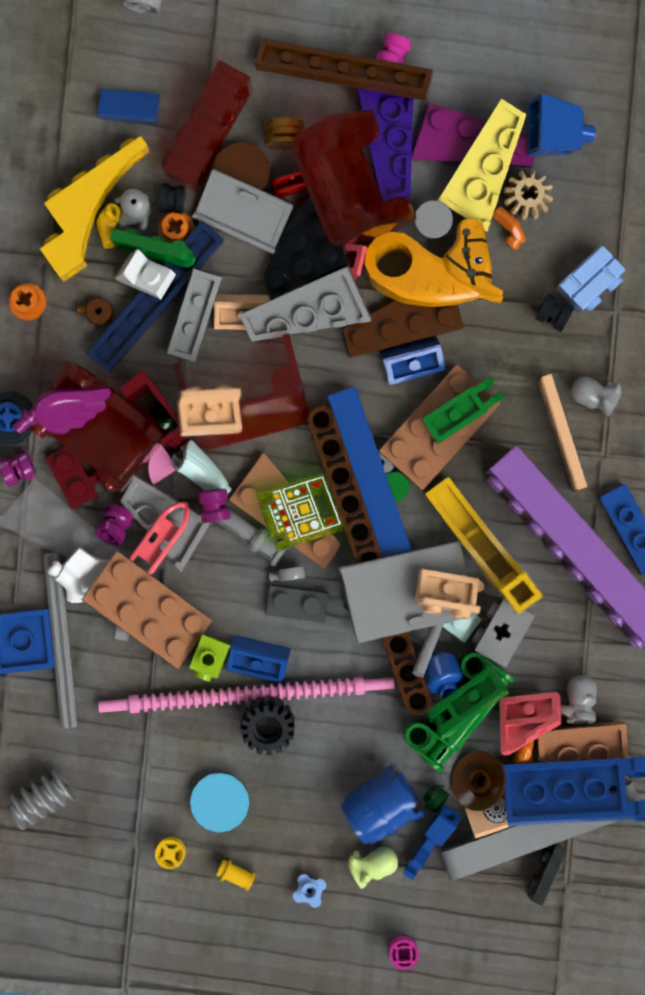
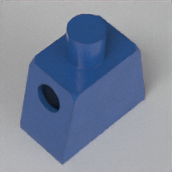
[527,94,596,157]

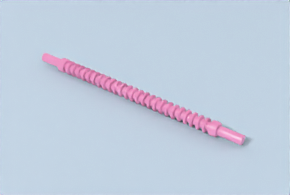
[98,676,395,714]

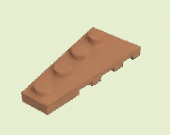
[229,452,342,569]

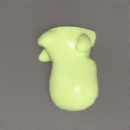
[347,846,398,889]

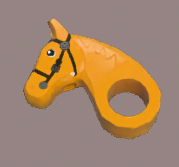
[365,218,504,307]

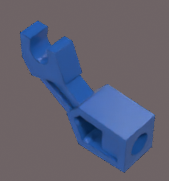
[402,804,461,880]

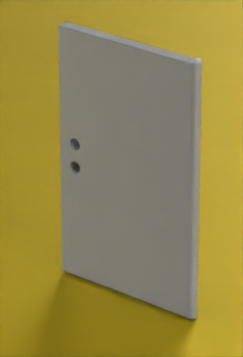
[339,541,477,643]

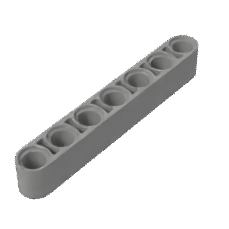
[440,781,639,880]

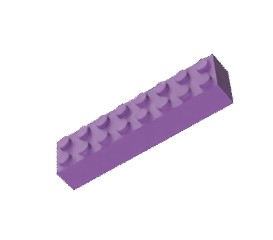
[485,446,645,650]

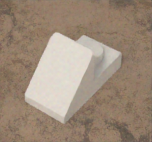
[115,249,176,299]

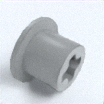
[414,200,453,239]

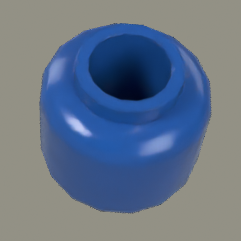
[424,651,464,697]

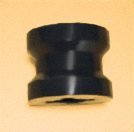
[158,183,186,215]

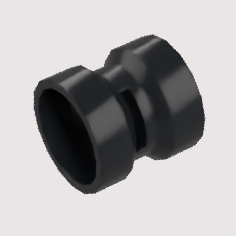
[535,293,575,333]

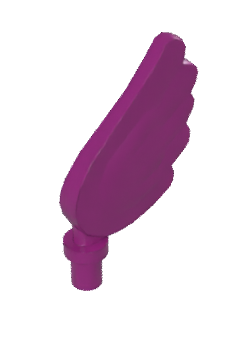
[12,386,111,434]

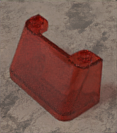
[29,362,168,492]

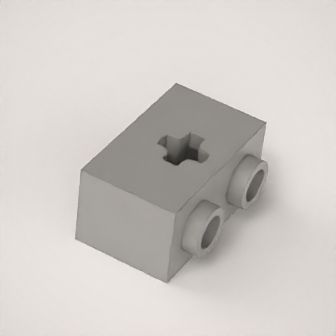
[471,598,535,668]

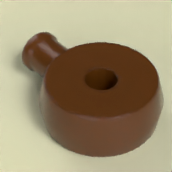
[76,298,113,325]

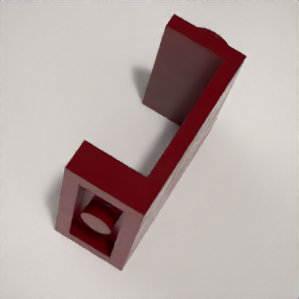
[120,370,189,450]

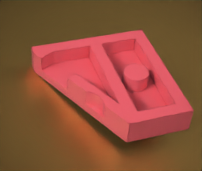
[500,692,561,756]

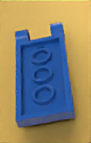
[503,756,645,826]

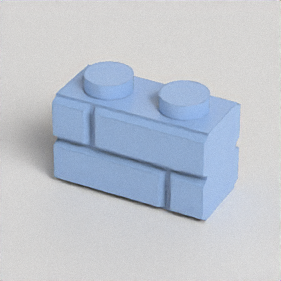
[556,245,625,314]

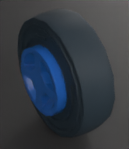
[0,391,35,445]

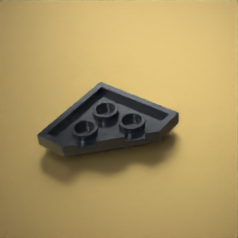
[263,188,352,300]

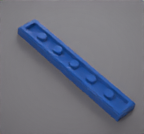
[328,387,412,558]

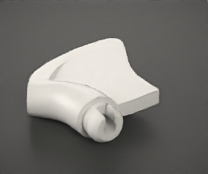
[47,547,109,603]

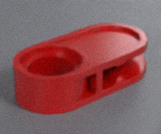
[272,166,331,197]

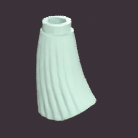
[171,440,232,494]

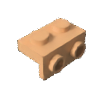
[177,386,242,436]
[414,569,480,619]

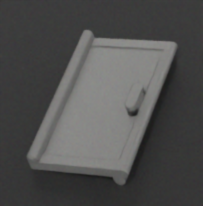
[192,169,294,254]

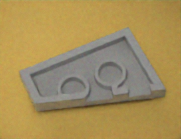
[120,475,211,572]

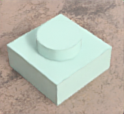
[443,616,482,643]

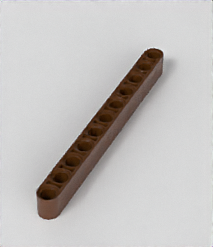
[308,406,431,715]

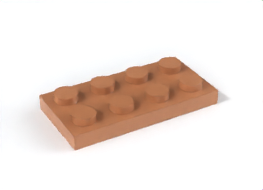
[378,364,501,491]
[81,551,212,669]

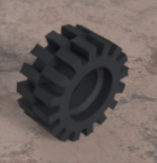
[241,696,295,755]

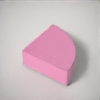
[148,444,176,485]

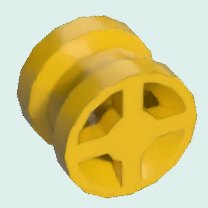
[155,836,186,869]

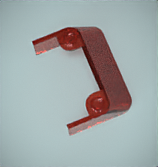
[173,333,309,450]

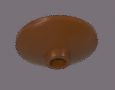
[452,751,506,811]

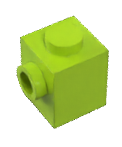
[189,634,231,682]

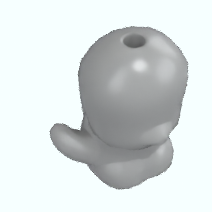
[114,188,151,231]
[571,376,622,417]
[561,675,597,725]

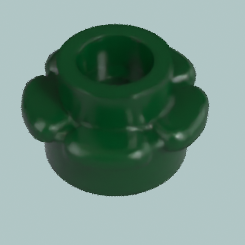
[423,785,450,813]

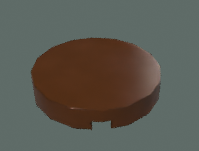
[212,142,271,197]

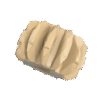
[503,170,553,220]

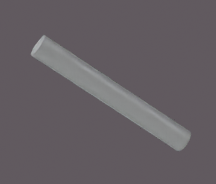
[412,623,444,677]

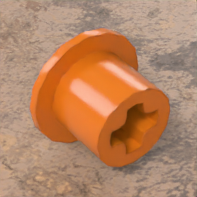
[158,211,195,244]
[9,283,46,321]

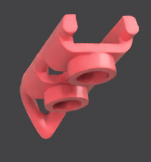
[129,502,190,575]

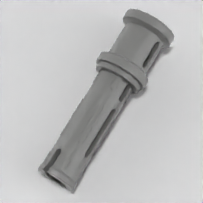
[217,510,289,567]

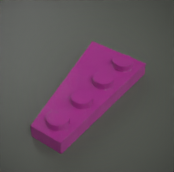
[412,103,535,168]

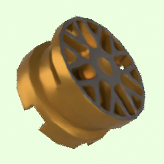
[264,117,304,150]

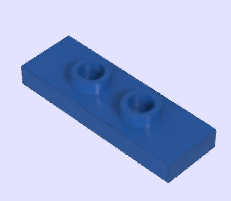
[599,483,645,575]

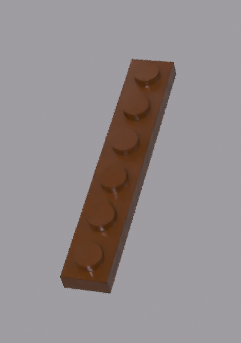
[255,39,433,101]

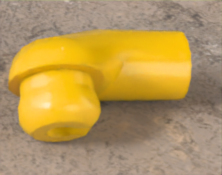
[96,203,121,249]

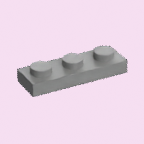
[166,268,222,362]

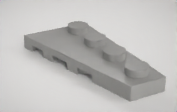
[240,266,372,342]

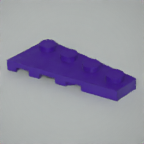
[357,88,414,203]

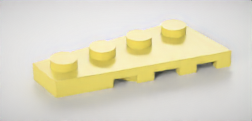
[438,98,527,231]

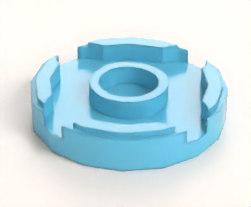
[190,772,250,833]

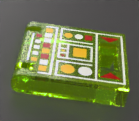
[256,473,344,551]

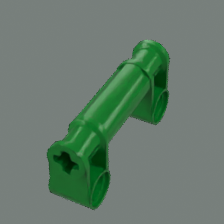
[402,650,515,773]

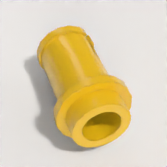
[216,859,256,891]

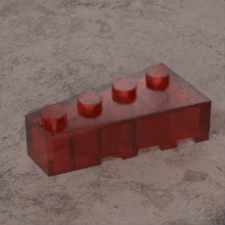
[162,60,252,192]

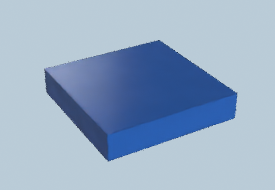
[0,609,55,674]

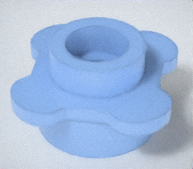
[293,874,326,908]

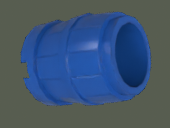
[341,764,425,844]

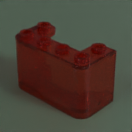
[292,110,417,246]

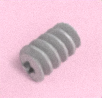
[8,769,76,830]

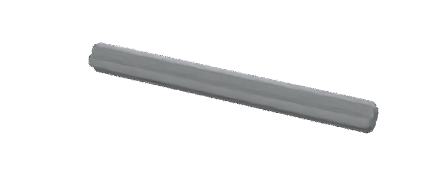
[44,552,77,729]

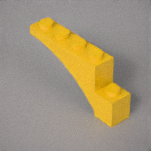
[40,136,150,282]
[424,477,543,614]

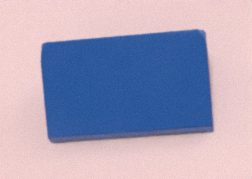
[97,89,160,124]
[380,337,446,385]
[225,635,291,684]

